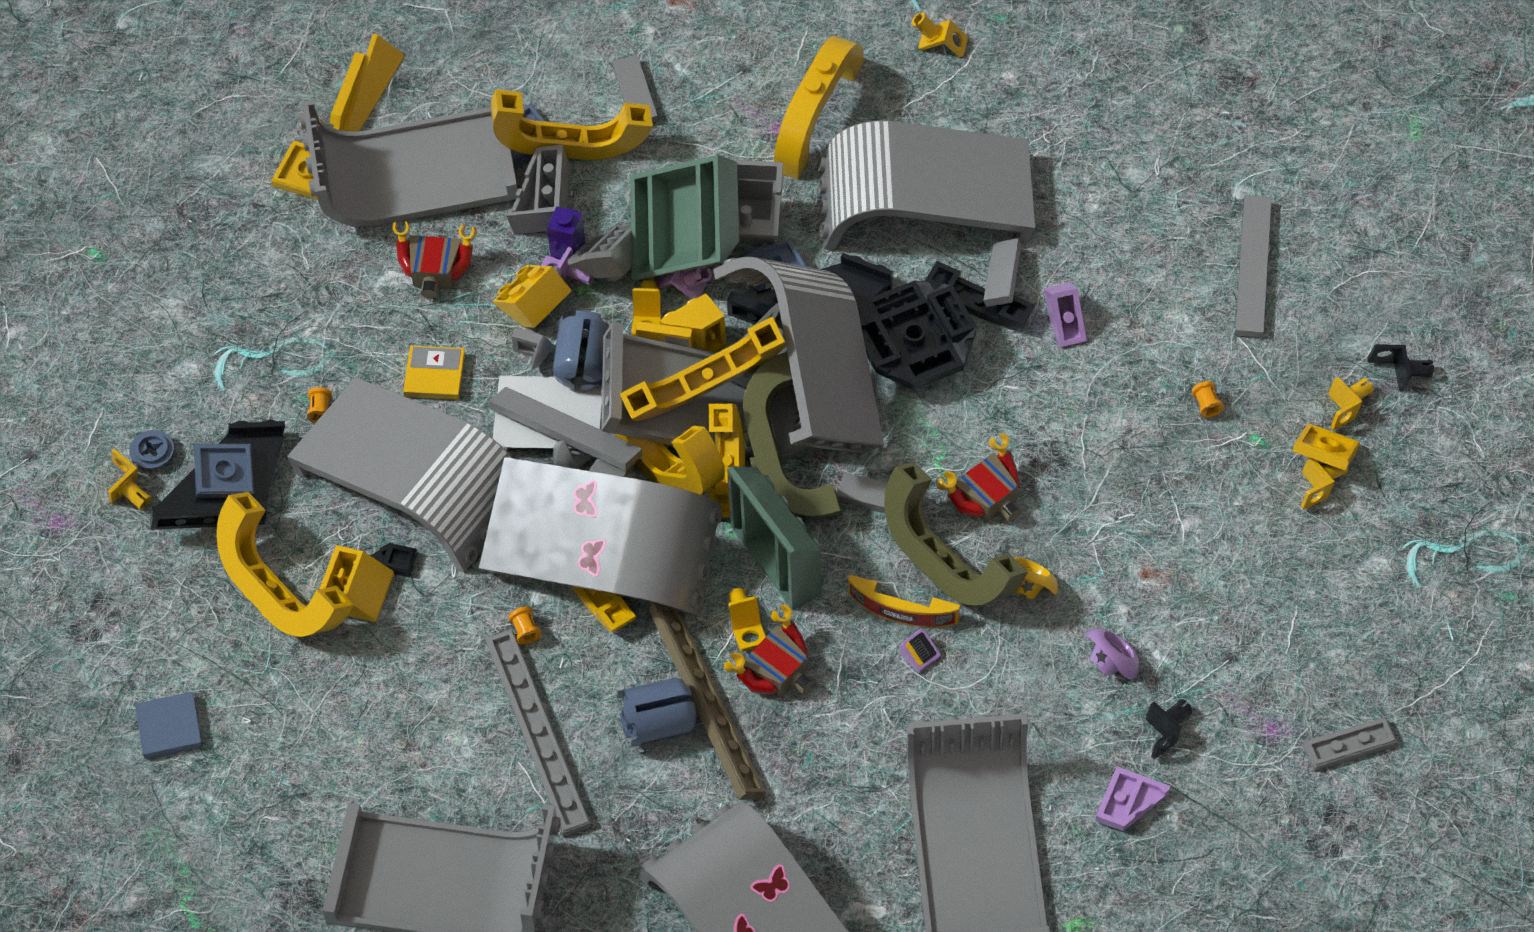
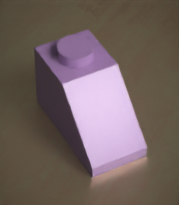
[1043,282,1087,347]

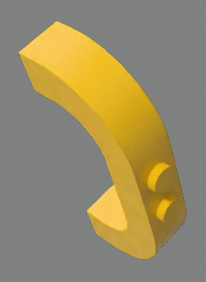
[774,35,864,179]
[490,89,653,160]
[620,316,786,421]
[615,426,725,495]
[217,492,354,637]

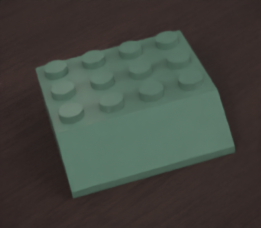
[630,155,739,281]
[727,466,823,610]

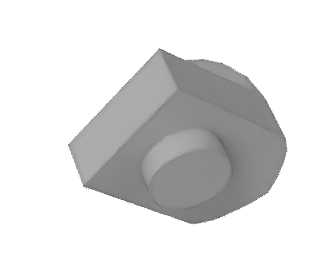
[512,328,552,370]
[553,440,594,469]

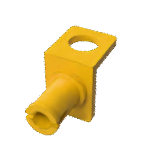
[911,12,968,57]
[631,280,661,336]
[1328,377,1374,431]
[108,449,152,510]
[1301,457,1348,510]
[729,588,766,652]

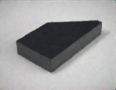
[370,543,418,577]

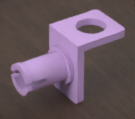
[540,247,595,285]
[656,267,712,299]

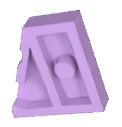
[1095,767,1171,831]

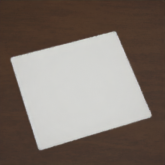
[493,376,602,449]

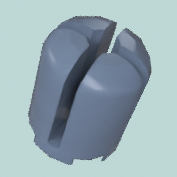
[553,310,609,390]
[617,678,696,748]

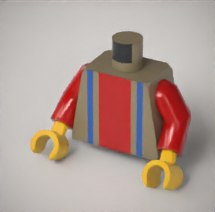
[393,221,478,299]
[936,433,1021,522]
[724,605,814,697]

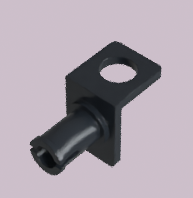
[1367,344,1434,391]
[1146,699,1193,760]

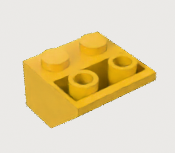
[492,265,572,328]
[660,293,726,353]
[320,545,394,623]

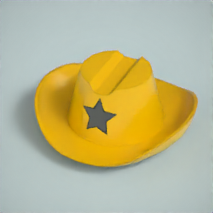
[1014,557,1058,599]

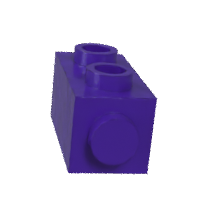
[547,206,586,260]

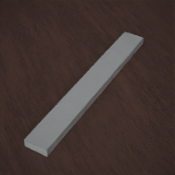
[485,629,591,837]

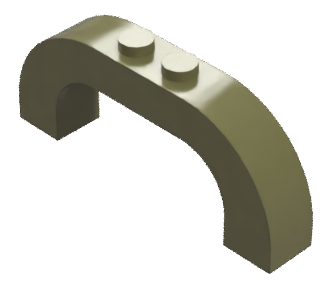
[743,352,843,520]
[884,462,1028,605]

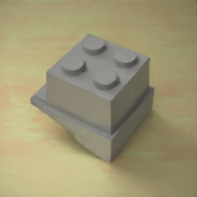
[733,160,783,244]

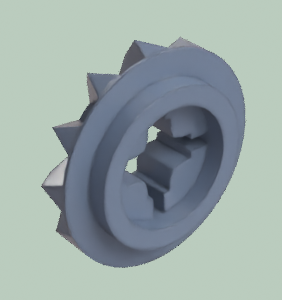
[129,430,175,471]

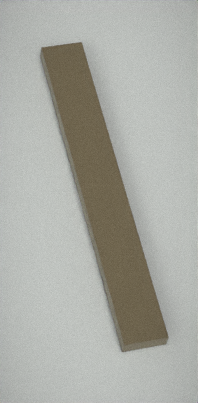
[649,603,766,800]

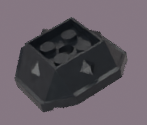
[859,280,977,390]

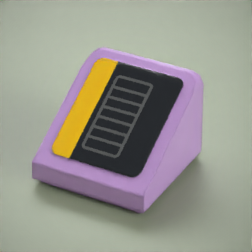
[900,628,941,673]

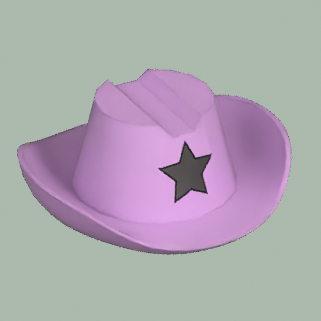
[1084,628,1140,679]

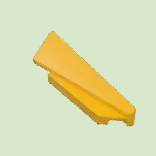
[330,34,404,131]

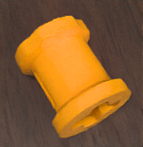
[1192,381,1224,418]
[307,387,333,423]
[508,606,542,645]

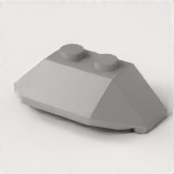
[568,224,632,281]

